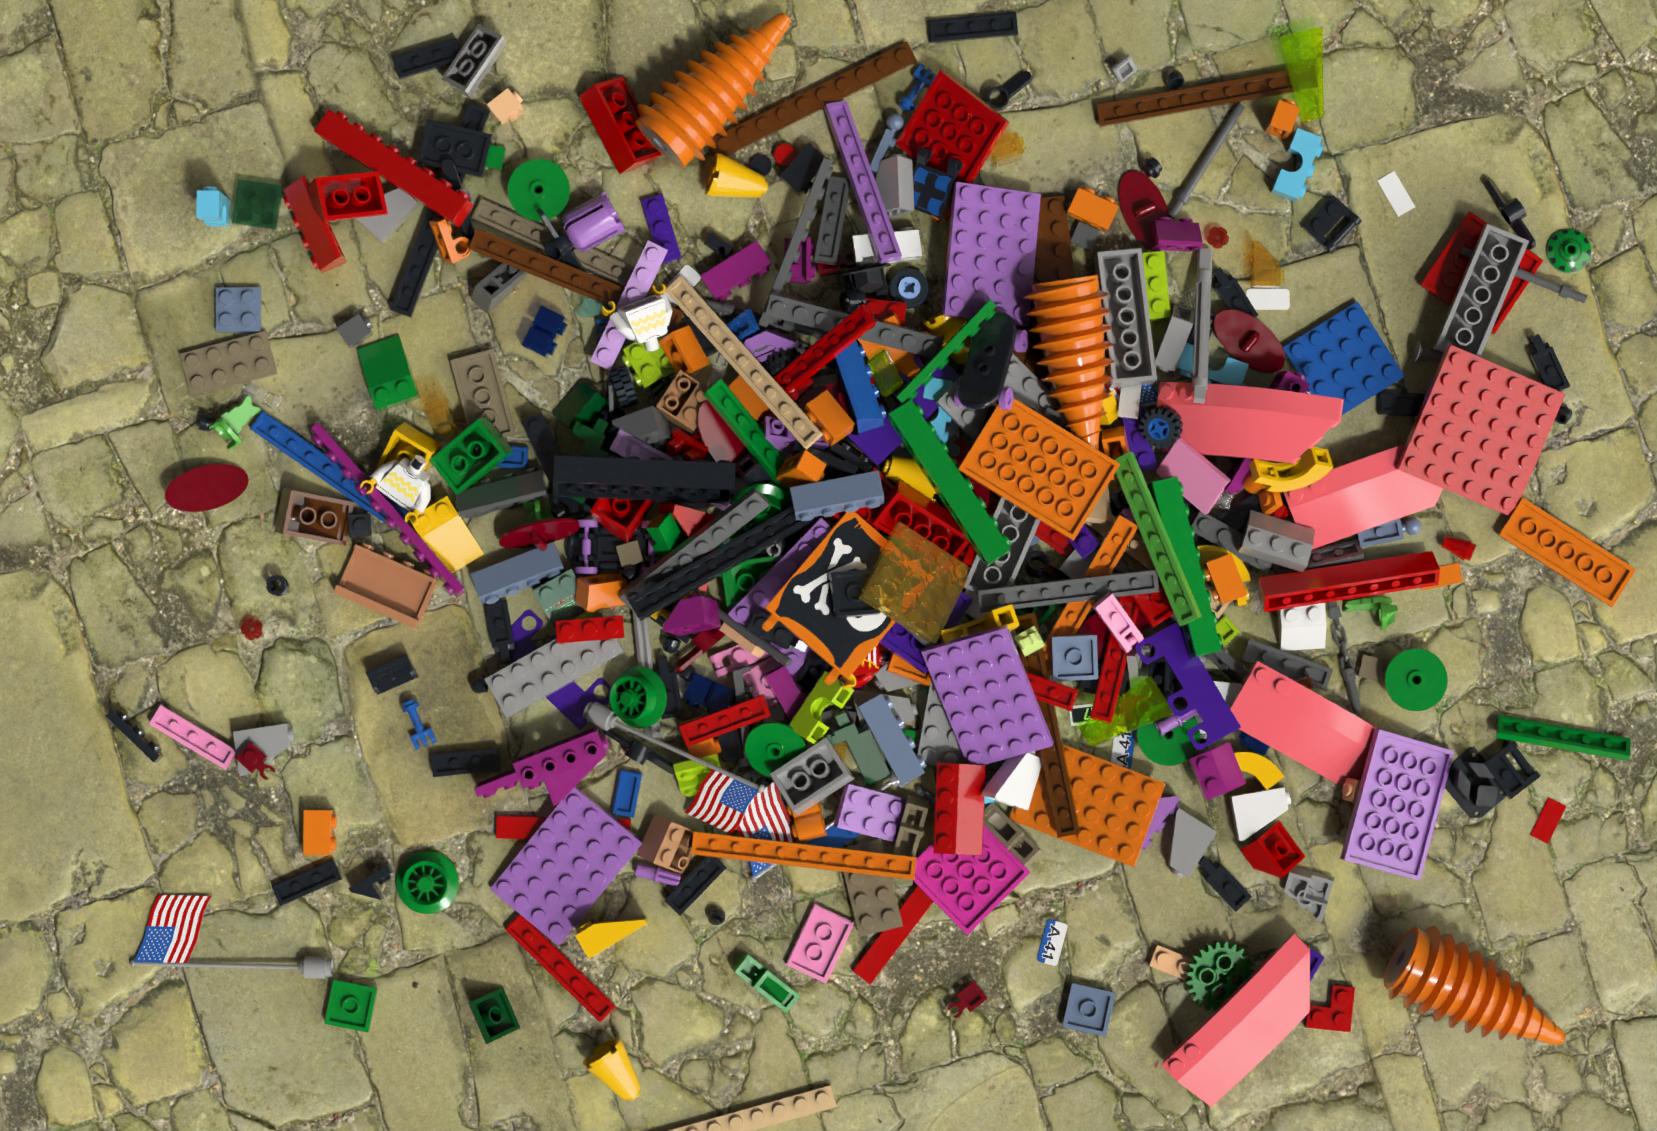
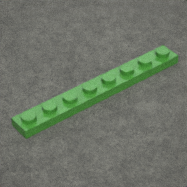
[1114,452,1202,626]

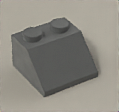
[612,406,672,449]

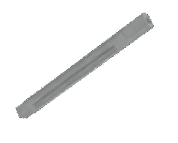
[1192,248,1213,404]
[631,571,661,738]

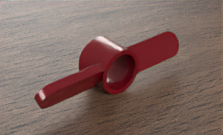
[673,622,725,672]

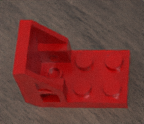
[659,503,717,592]

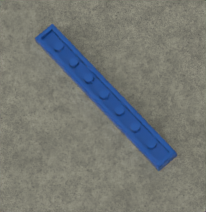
[249,410,408,531]

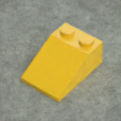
[374,422,442,491]
[409,496,484,574]
[575,917,649,959]

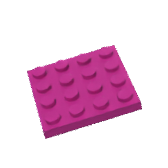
[913,825,1030,935]

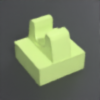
[1015,626,1046,656]

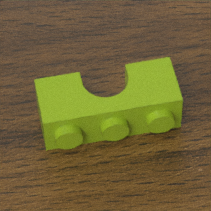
[1142,251,1171,322]
[789,671,854,745]

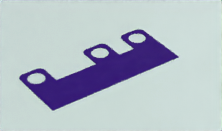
[847,354,960,466]
[499,610,612,730]
[1135,622,1241,750]

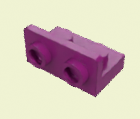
[784,237,815,284]

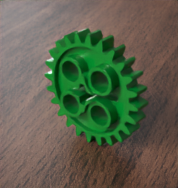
[1184,940,1255,1012]

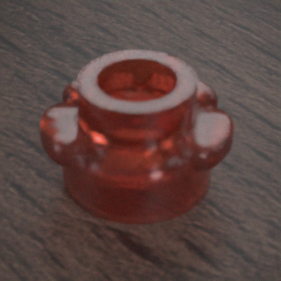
[1207,227,1229,249]
[241,618,263,640]

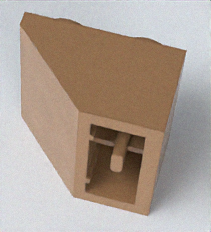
[656,370,708,435]
[637,814,697,875]

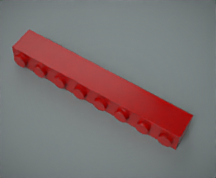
[314,109,474,227]
[1258,551,1440,612]

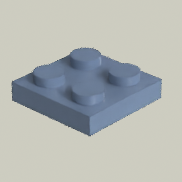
[216,287,262,333]
[1051,634,1098,682]
[1062,983,1116,1037]

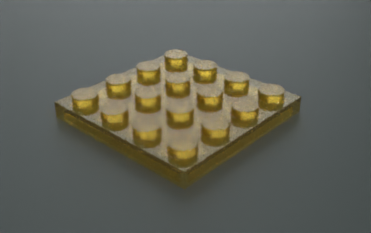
[859,522,971,645]

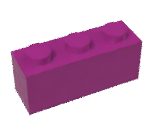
[701,241,772,301]

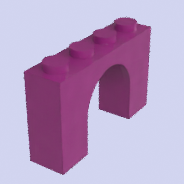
[763,665,866,723]

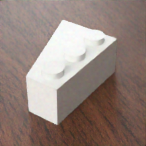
[852,227,922,268]

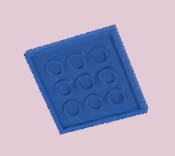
[1282,301,1405,415]

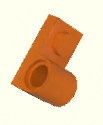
[429,218,471,264]
[1242,473,1283,515]

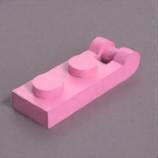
[1092,592,1144,653]
[709,645,771,678]

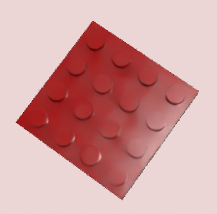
[895,70,1009,190]
[1419,211,1544,335]

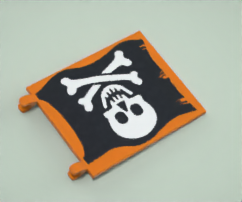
[762,512,931,685]

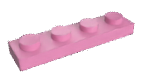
[149,705,236,770]

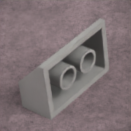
[441,24,507,98]
[1238,510,1315,572]
[770,738,855,815]

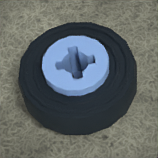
[889,269,929,309]

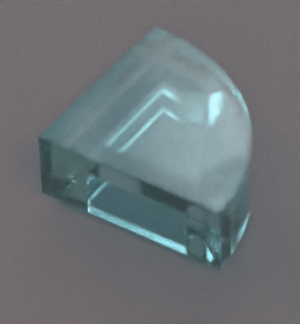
[578,297,608,318]

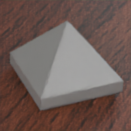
[1111,54,1137,84]

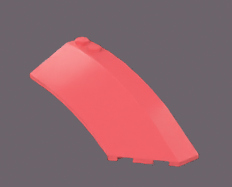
[1157,382,1344,464]
[1284,444,1443,550]
[1230,661,1377,786]
[1161,933,1310,1107]

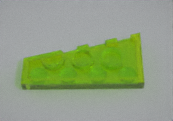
[1279,26,1324,124]
[1079,676,1174,747]

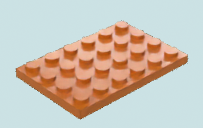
[958,398,1120,541]
[1009,744,1166,867]

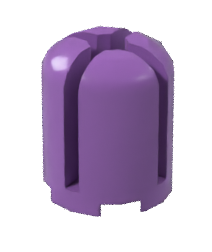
[562,191,625,252]

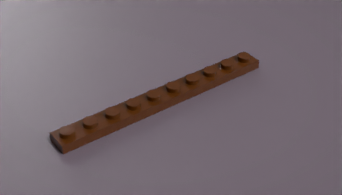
[712,42,917,157]
[1096,65,1318,127]
[469,229,684,331]
[1015,613,1081,838]

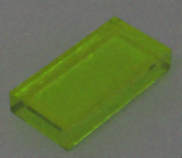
[867,349,903,397]

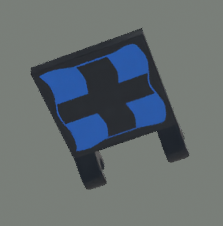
[913,148,963,219]

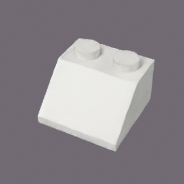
[1277,603,1326,651]

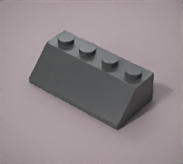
[455,468,549,519]

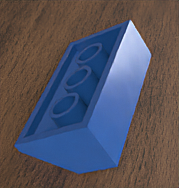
[833,341,886,434]

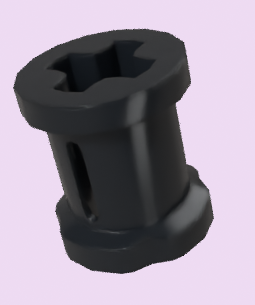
[266,576,289,596]

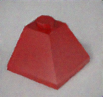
[1240,821,1305,878]

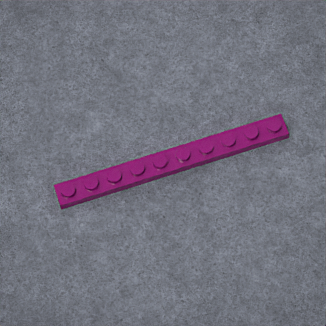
[311,422,464,598]

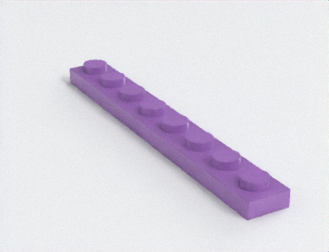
[824,101,902,264]

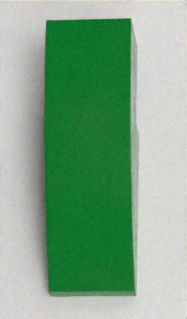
[646,513,684,560]
[730,950,800,1013]

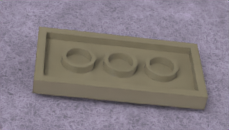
[180,331,278,397]
[450,349,517,438]
[842,839,903,937]

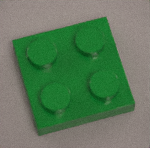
[324,979,378,1033]

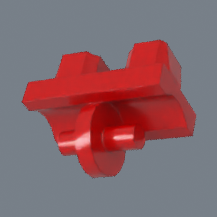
[667,428,708,461]

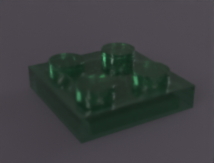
[232,179,283,230]

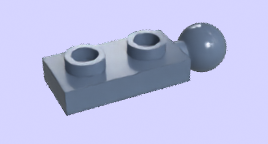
[870,113,904,176]
[1357,517,1421,548]

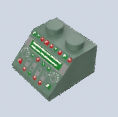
[533,569,586,629]

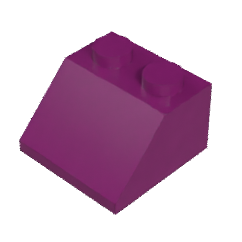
[1150,217,1203,252]
[663,593,721,636]
[1188,742,1246,801]

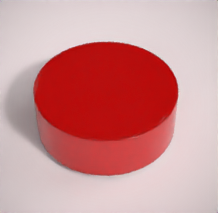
[774,144,796,167]

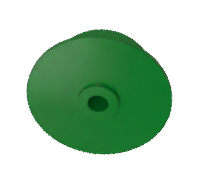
[508,159,570,221]
[731,483,789,533]
[1385,649,1448,711]
[609,666,667,729]
[1137,703,1200,766]
[745,720,807,778]
[396,851,459,914]

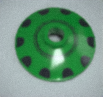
[1547,229,1591,273]

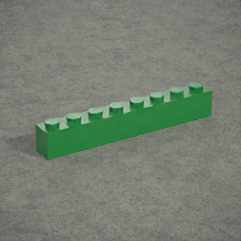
[887,400,1011,567]
[1147,476,1222,659]

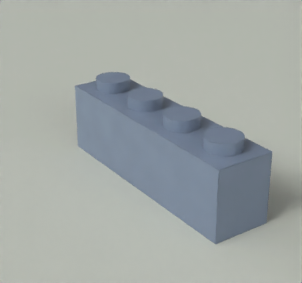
[790,470,884,521]
[471,542,566,605]
[858,694,927,786]

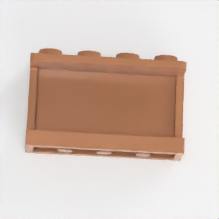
[333,542,439,629]

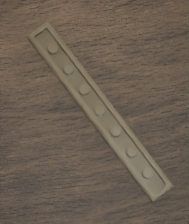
[472,198,635,288]

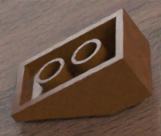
[274,488,354,546]

